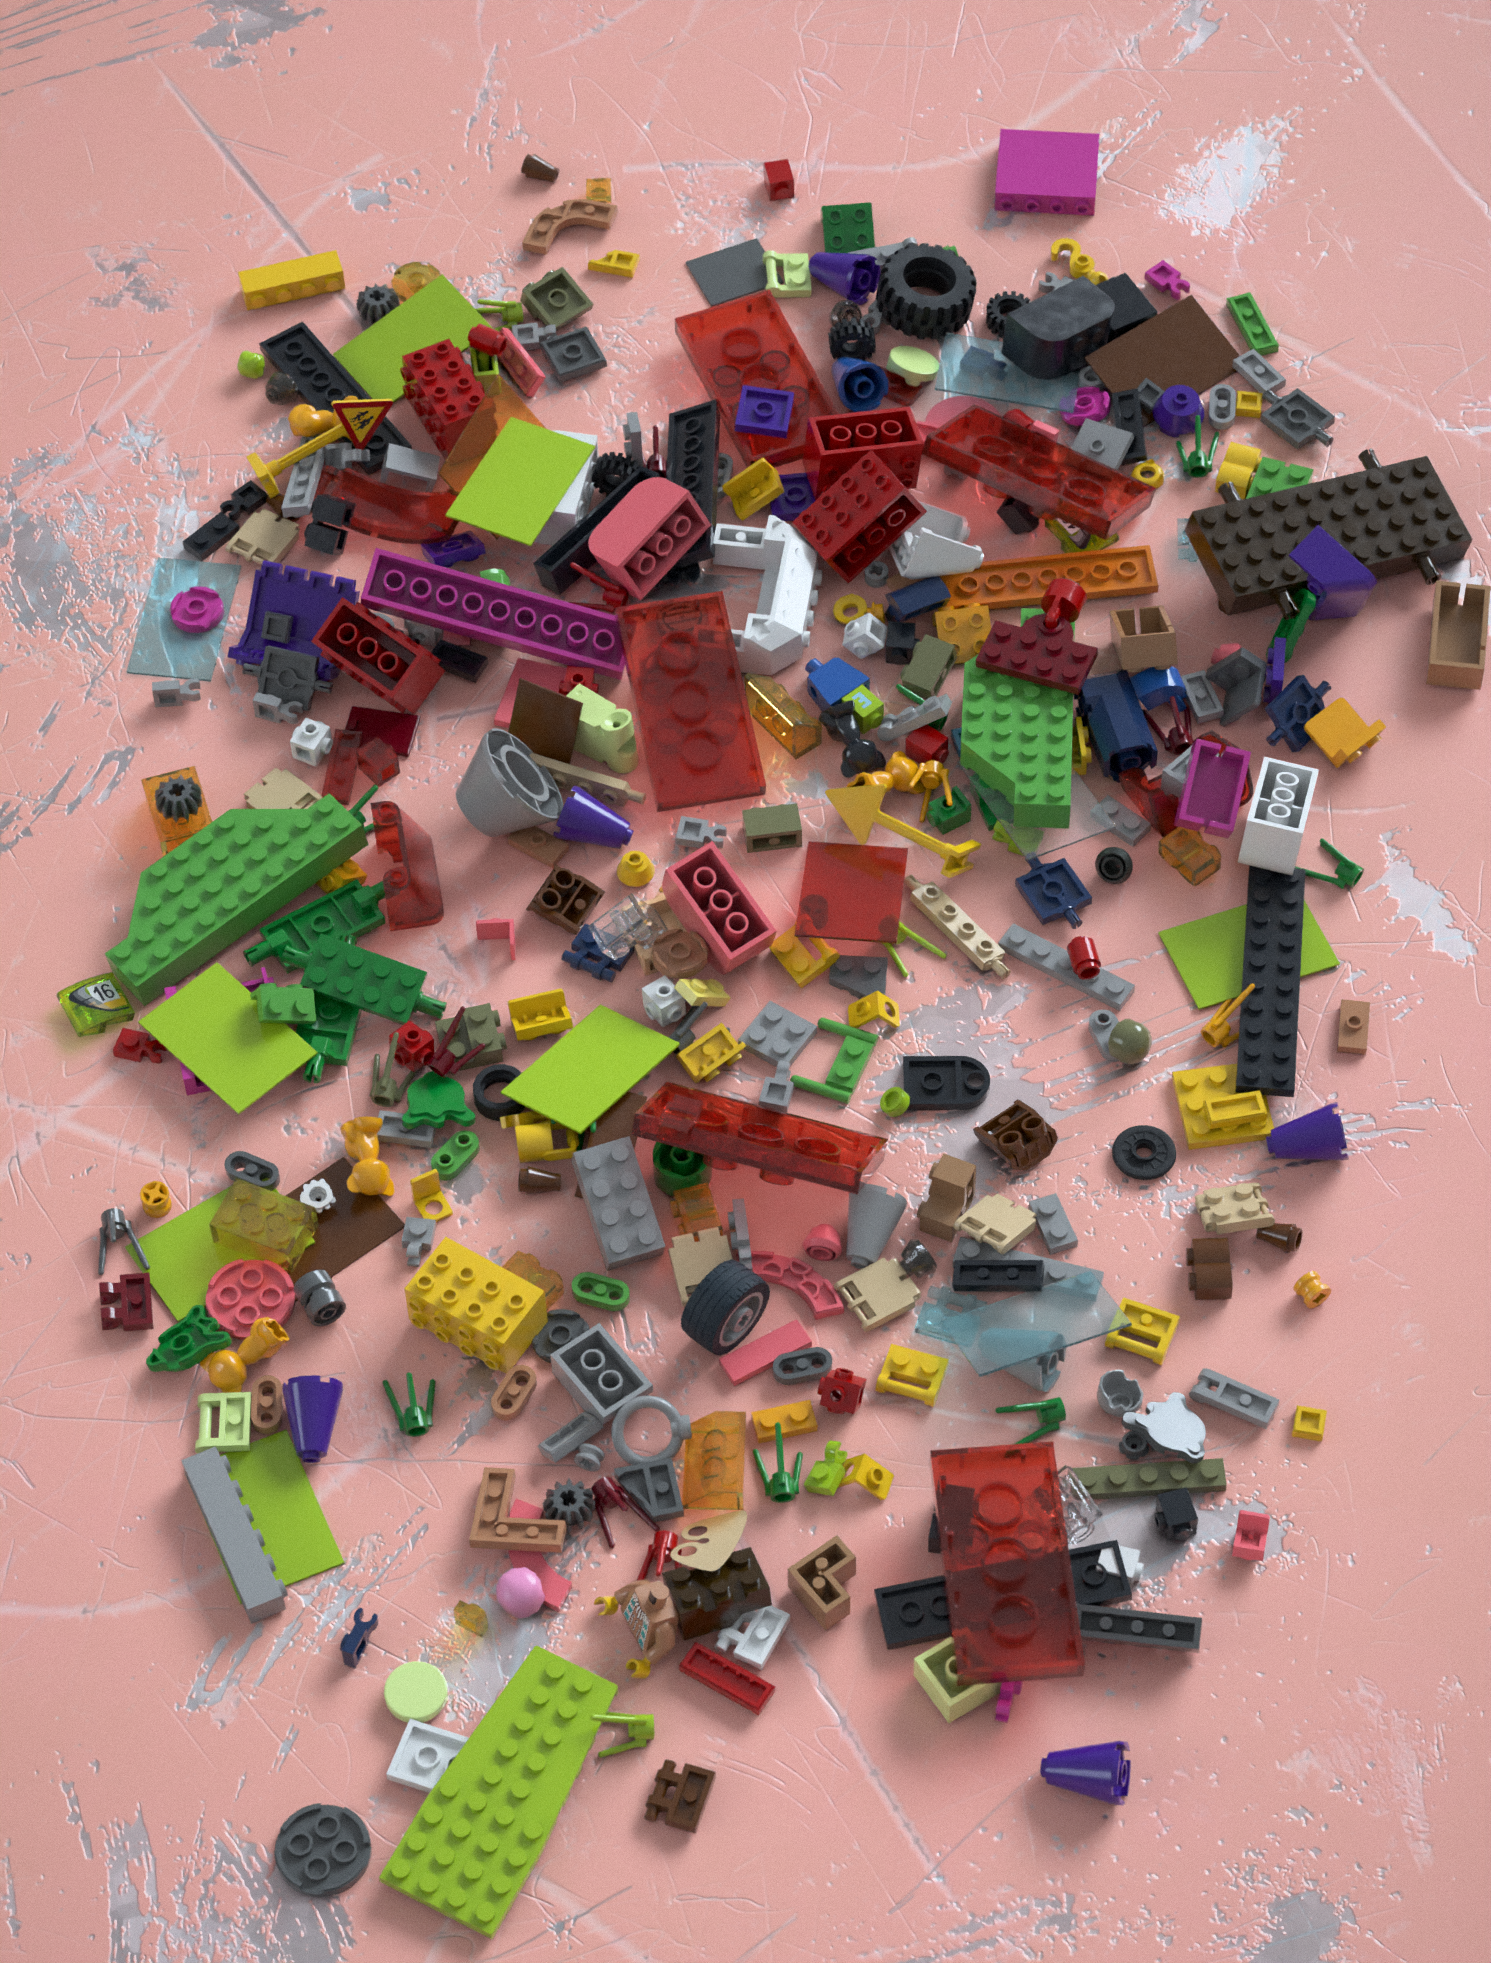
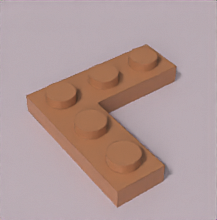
[469,1467,566,1553]

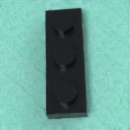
[1112,388,1147,465]
[952,1260,1045,1292]

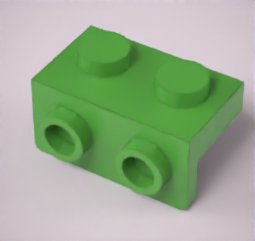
[250,983,316,1025]

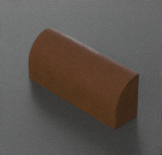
[574,1092,647,1199]

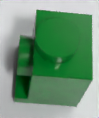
[927,786,971,835]

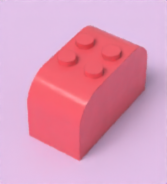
[588,477,711,601]
[662,841,777,975]

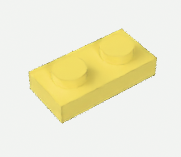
[674,978,731,1006]

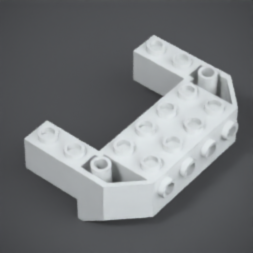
[690,515,822,675]

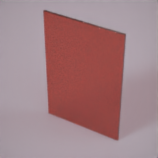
[794,841,908,944]

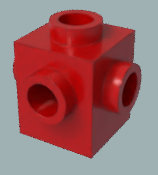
[559,666,599,696]
[389,1020,434,1072]
[817,1368,867,1414]

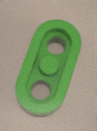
[431,1130,480,1181]
[572,1272,630,1311]

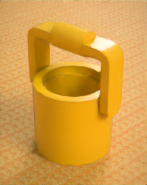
[515,1120,579,1163]

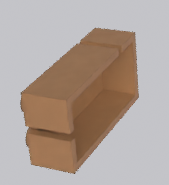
[1426,580,1491,690]
[1109,605,1178,672]

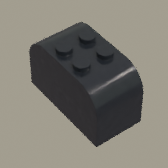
[1001,276,1114,380]

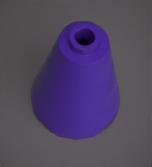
[808,252,880,305]
[553,785,634,849]
[1266,1102,1349,1161]
[282,1375,343,1463]
[1040,1741,1131,1805]

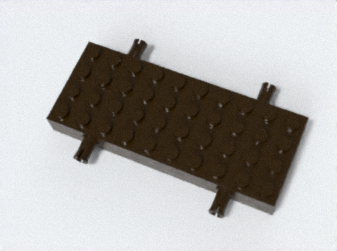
[1184,449,1473,620]

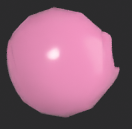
[496,1567,545,1618]

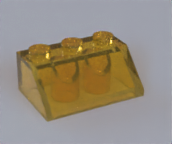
[744,673,822,760]
[682,1411,747,1510]

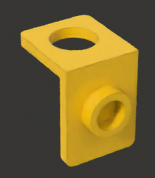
[848,990,900,1028]
[410,1169,453,1222]
[838,1453,894,1500]

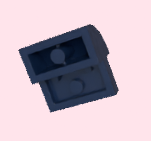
[884,576,951,622]

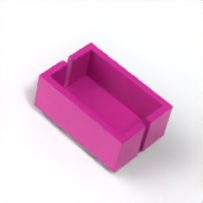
[1174,739,1251,839]

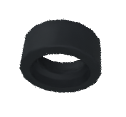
[473,1064,526,1121]

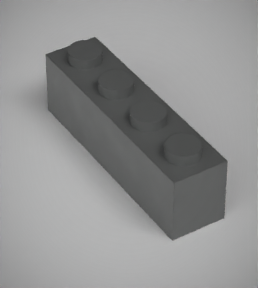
[1073,1604,1202,1653]

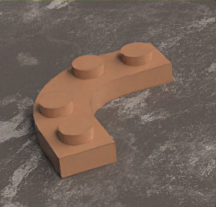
[522,199,618,255]

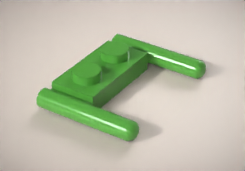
[790,1017,879,1104]

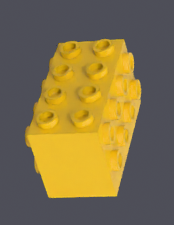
[404,1236,548,1374]

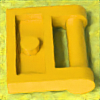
[769,915,840,989]
[1105,1297,1180,1365]
[875,1344,949,1407]

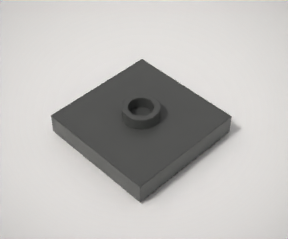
[540,326,607,383]

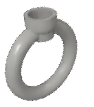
[611,1395,692,1465]

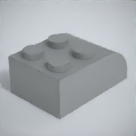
[550,1323,653,1425]

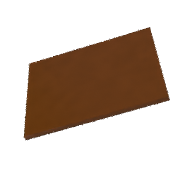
[508,678,583,764]

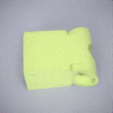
[567,684,639,774]

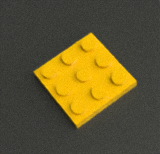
[1172,1064,1274,1150]

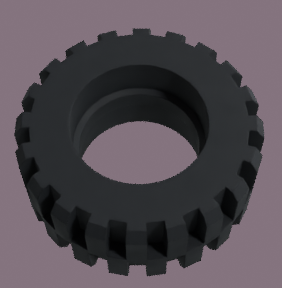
[876,243,977,340]

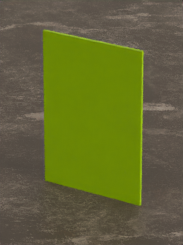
[333,274,493,403]
[445,417,596,546]
[1158,900,1340,1010]
[138,962,318,1115]
[501,1004,680,1134]
[125,1178,315,1323]
[204,1429,345,1605]

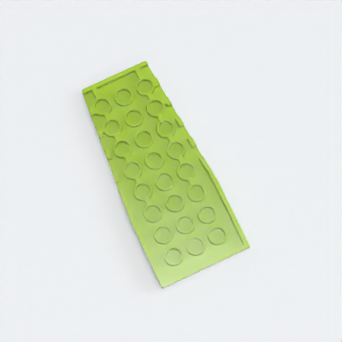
[379,1646,618,1940]

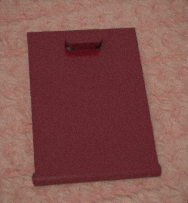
[340,706,421,757]

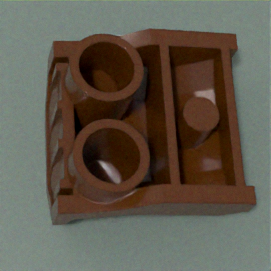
[526,865,605,935]
[973,1099,1058,1171]

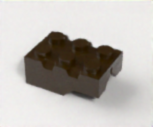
[662,1547,772,1641]

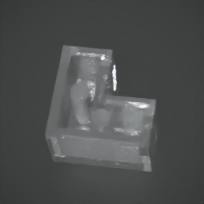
[587,893,669,960]

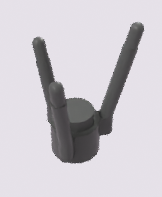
[669,1002,730,1055]
[98,1208,150,1275]

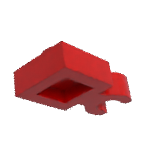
[113,1028,167,1064]

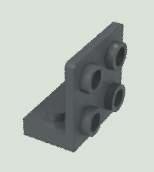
[1205,647,1267,727]

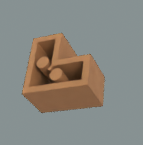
[917,1153,976,1242]
[787,1535,856,1631]

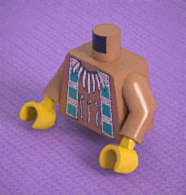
[594,1580,679,1679]

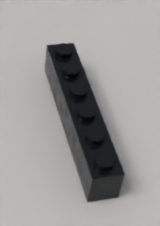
[533,466,660,595]

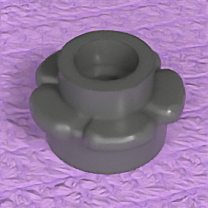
[1119,1431,1149,1460]

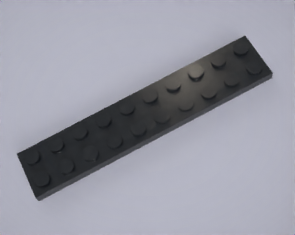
[1235,865,1306,1097]

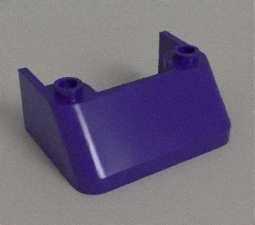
[1289,525,1377,621]

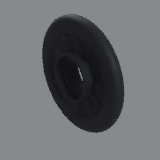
[1112,1125,1176,1180]

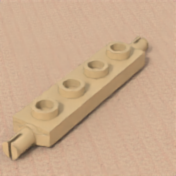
[529,753,646,807]
[904,875,1011,979]

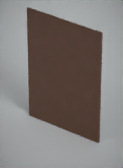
[1084,295,1240,427]
[279,1157,405,1302]

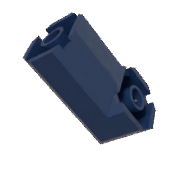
[1073,669,1158,783]

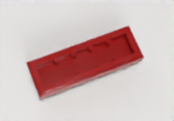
[679,1642,775,1716]

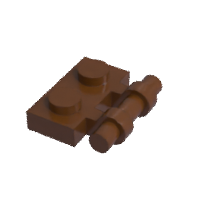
[644,1760,716,1834]

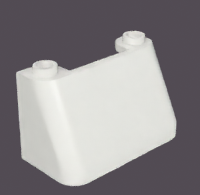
[889,501,984,580]

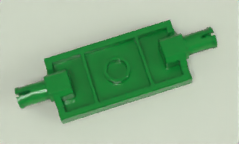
[243,876,399,974]
[281,934,447,1025]
[296,934,362,1083]

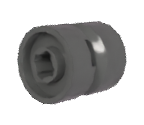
[294,1269,346,1326]

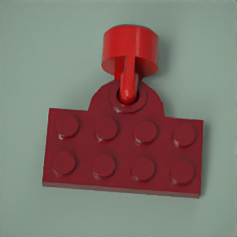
[976,578,1098,695]

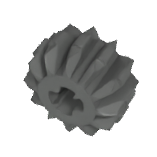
[356,283,400,325]
[155,774,203,823]
[543,1478,596,1533]

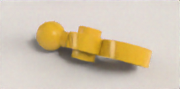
[1051,238,1108,285]

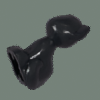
[818,700,886,778]

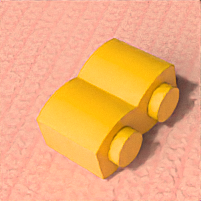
[1215,442,1262,499]

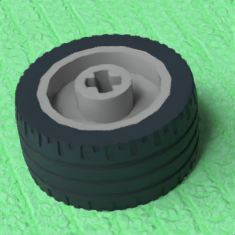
[681,1259,770,1355]

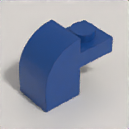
[1130,666,1187,713]

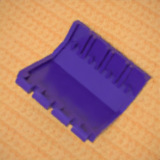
[228,560,360,682]

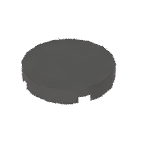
[532,1309,589,1363]

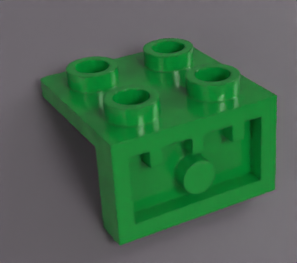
[820,202,875,253]

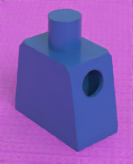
[805,658,870,712]

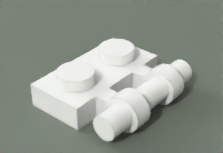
[715,1606,790,1670]

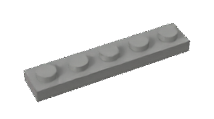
[281,434,325,517]
[998,923,1135,1011]
[953,1237,1104,1302]

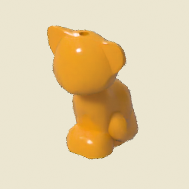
[288,396,358,440]
[846,751,926,794]
[340,1116,394,1196]
[200,1317,289,1393]

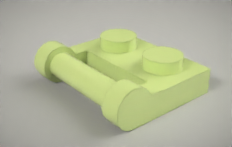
[762,250,812,298]
[195,1392,252,1454]

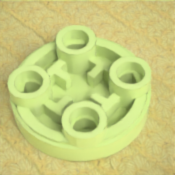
[886,346,940,386]
[384,1661,448,1723]

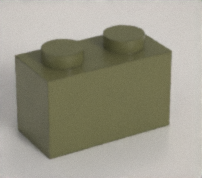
[900,634,957,699]
[742,803,802,853]

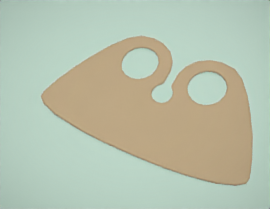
[670,1510,747,1571]

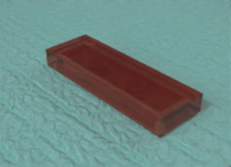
[321,729,363,805]

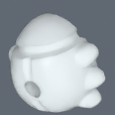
[300,1179,336,1213]

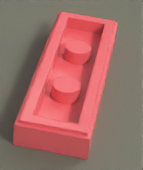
[497,328,546,397]
[719,1319,812,1386]

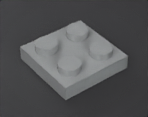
[738,1001,817,1067]

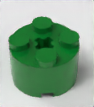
[652,1129,712,1200]

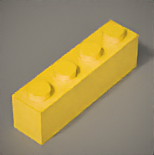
[238,250,346,311]

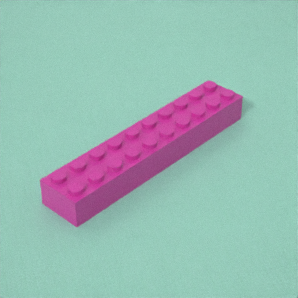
[361,548,637,680]

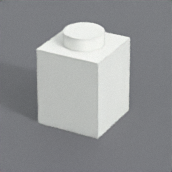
[1096,1545,1144,1589]

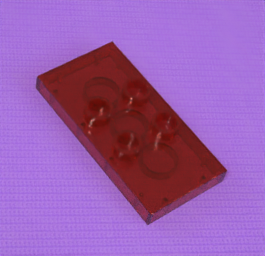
[674,290,838,468]
[922,404,1156,540]
[615,591,766,812]
[631,1081,888,1195]
[929,1441,1085,1686]

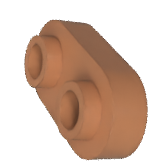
[491,1365,537,1420]
[251,1375,283,1434]

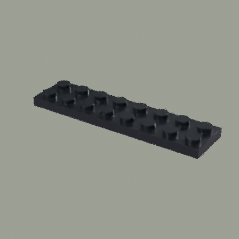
[259,321,412,475]
[666,399,721,571]
[874,1540,1132,1650]

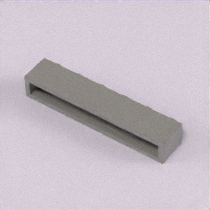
[181,1446,288,1624]

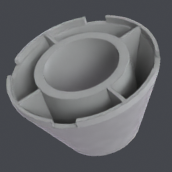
[456,728,563,837]

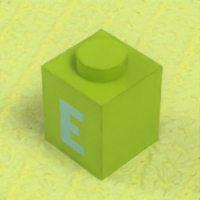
[842,685,884,735]

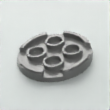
[274,1803,372,1897]

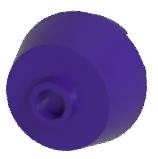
[1153,385,1204,438]

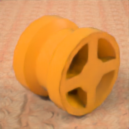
[140,1181,172,1218]
[1293,1271,1331,1309]

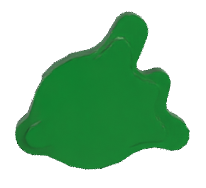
[402,1072,475,1129]
[146,1305,232,1372]

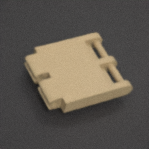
[225,509,300,565]
[244,768,323,809]
[1194,1182,1275,1235]
[953,1194,1037,1255]
[668,1227,732,1307]
[833,1258,921,1332]

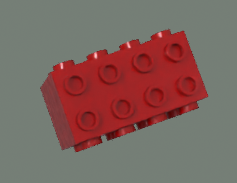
[400,339,498,467]
[802,406,924,500]
[793,450,927,584]
[311,597,445,715]

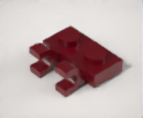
[99,1272,154,1332]

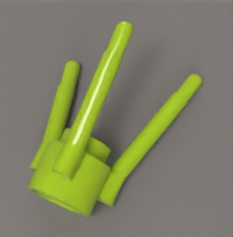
[475,299,523,331]
[878,915,947,977]
[590,1712,654,1758]

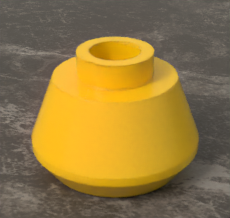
[617,851,655,887]

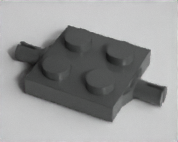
[1261,388,1335,450]
[242,646,333,711]

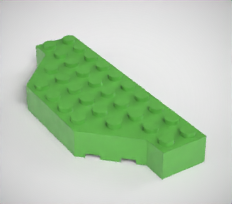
[960,608,1075,829]
[105,793,369,1006]

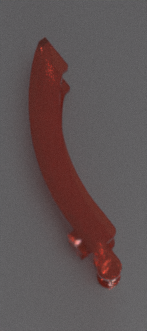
[310,465,460,544]

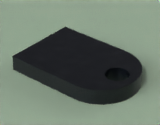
[903,1056,990,1111]

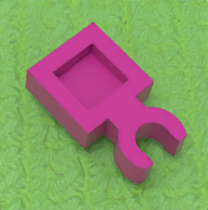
[1144,260,1190,300]
[995,1661,1024,1723]

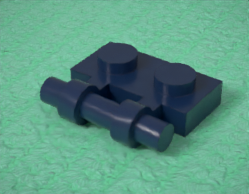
[561,923,635,982]

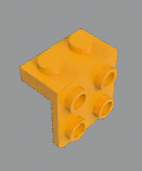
[932,603,991,664]
[1304,697,1386,768]

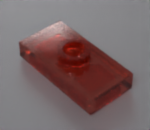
[879,366,923,407]

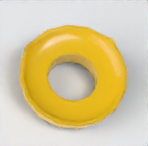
[1131,458,1165,491]
[833,593,867,625]

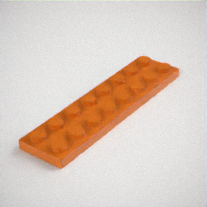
[939,545,1159,609]

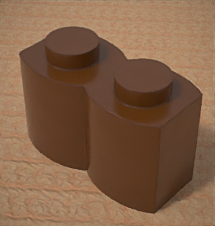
[1186,1238,1233,1300]

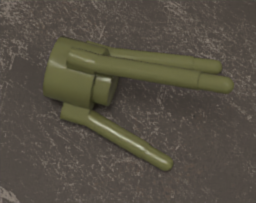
[369,1032,418,1107]

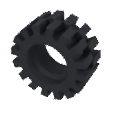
[986,291,1030,338]
[828,318,876,361]
[592,452,640,497]

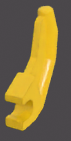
[500,1111,551,1129]

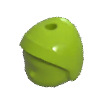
[237,351,265,379]

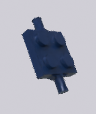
[1264,675,1331,752]
[1015,852,1092,929]

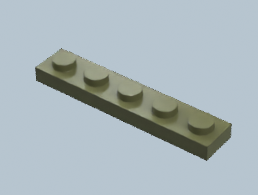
[1070,1458,1227,1501]

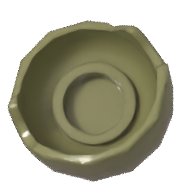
[1108,1019,1152,1065]

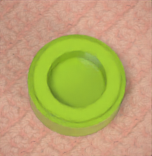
[880,1087,910,1117]

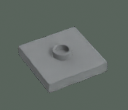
[1064,418,1134,481]

